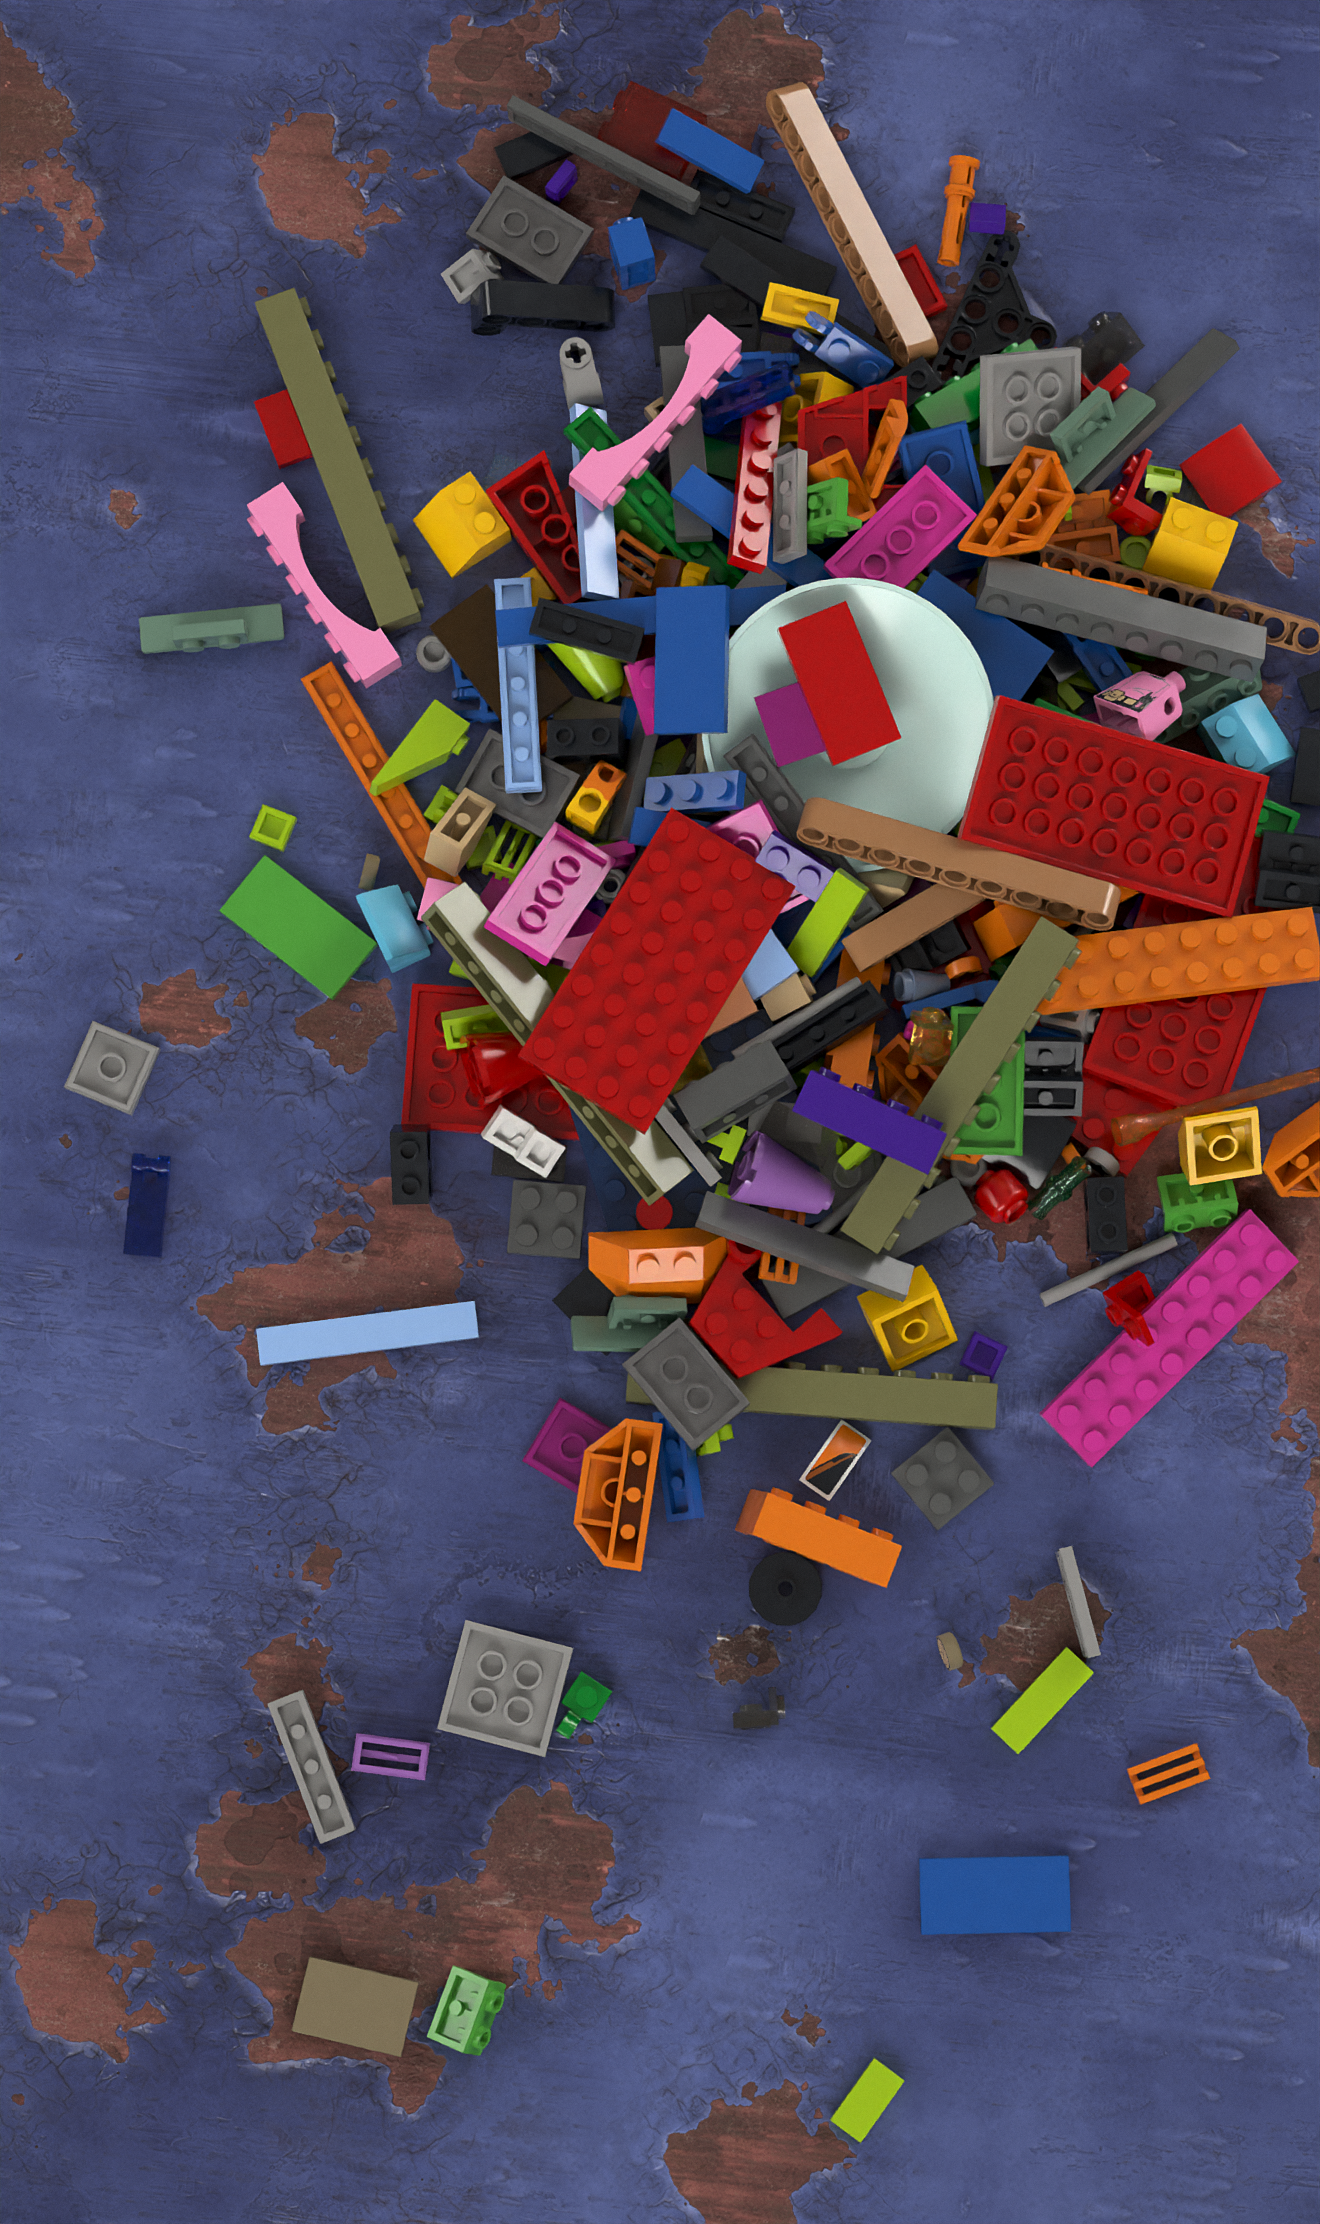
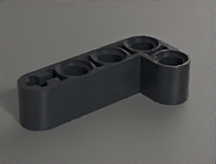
[470,280,615,336]

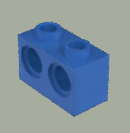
[608,217,656,290]

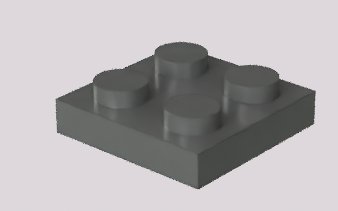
[507,1180,587,1260]
[890,1427,994,1531]

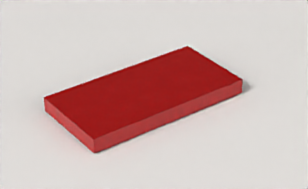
[777,601,902,767]

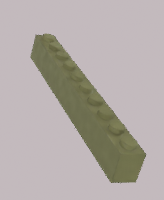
[254,288,425,634]
[421,881,694,1206]
[840,916,1082,1254]
[626,1357,998,1430]

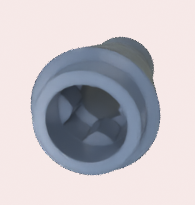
[893,968,950,1004]

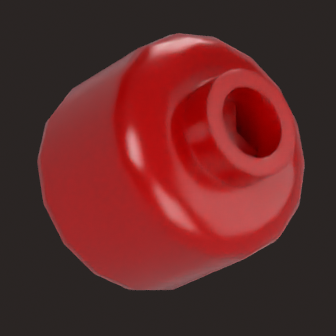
[974,1170,1028,1224]

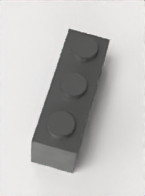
[673,1039,798,1144]

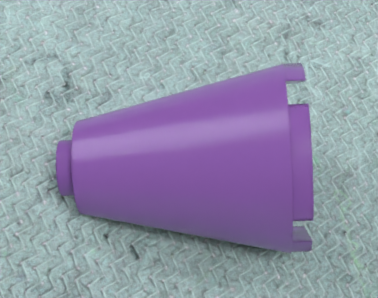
[728,1130,835,1214]

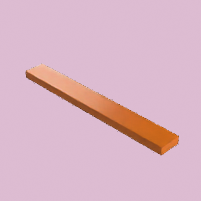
[301,661,463,889]

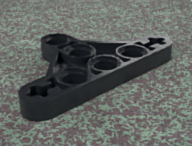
[932,230,1057,387]

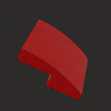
[1179,424,1283,518]

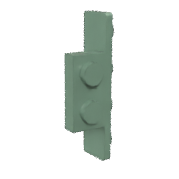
[1050,386,1156,489]
[139,603,285,654]
[1153,666,1262,744]
[570,1295,713,1353]

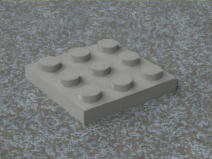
[980,347,1081,466]
[437,1620,574,1757]

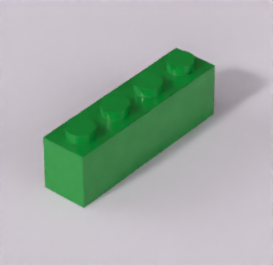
[909,339,1038,433]

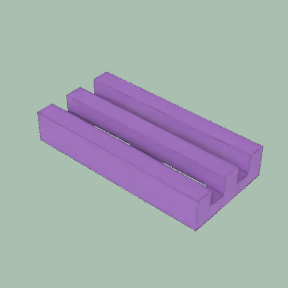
[351,1733,431,1780]

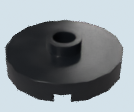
[749,1552,822,1626]

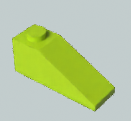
[369,699,470,796]

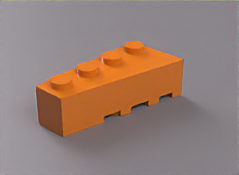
[972,885,1139,963]
[824,948,891,1090]
[735,1487,902,1588]

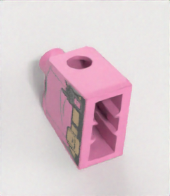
[1093,671,1186,741]

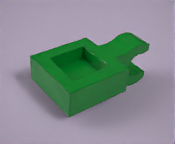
[556,1671,612,1739]

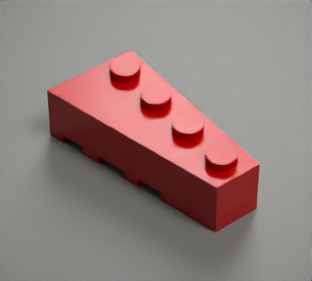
[485,450,593,604]

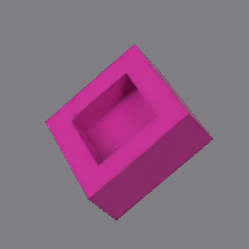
[597,840,636,870]

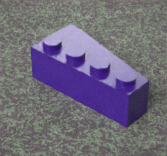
[792,1066,947,1175]

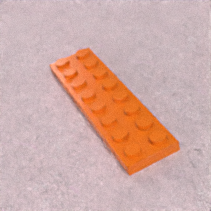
[1037,907,1320,1015]

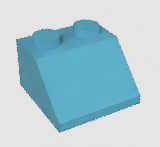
[1196,694,1296,775]
[355,884,434,973]

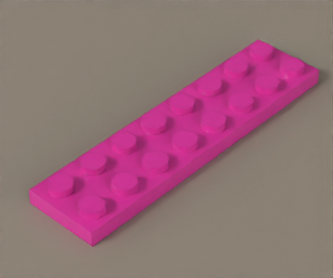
[1039,1208,1299,1467]

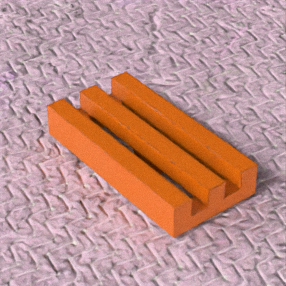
[615,529,665,589]
[758,1207,806,1285]
[1126,1743,1210,1805]

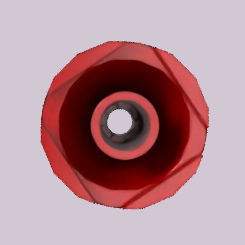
[460,1031,544,1106]

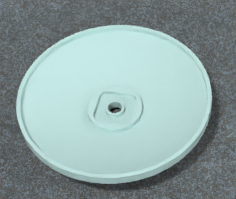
[702,578,994,873]

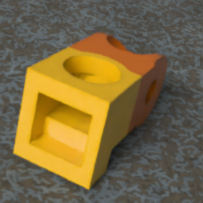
[566,759,627,836]

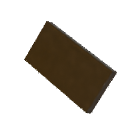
[429,584,573,724]

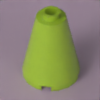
[547,600,625,703]

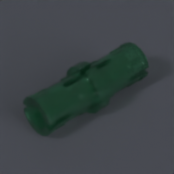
[1027,1156,1092,1220]

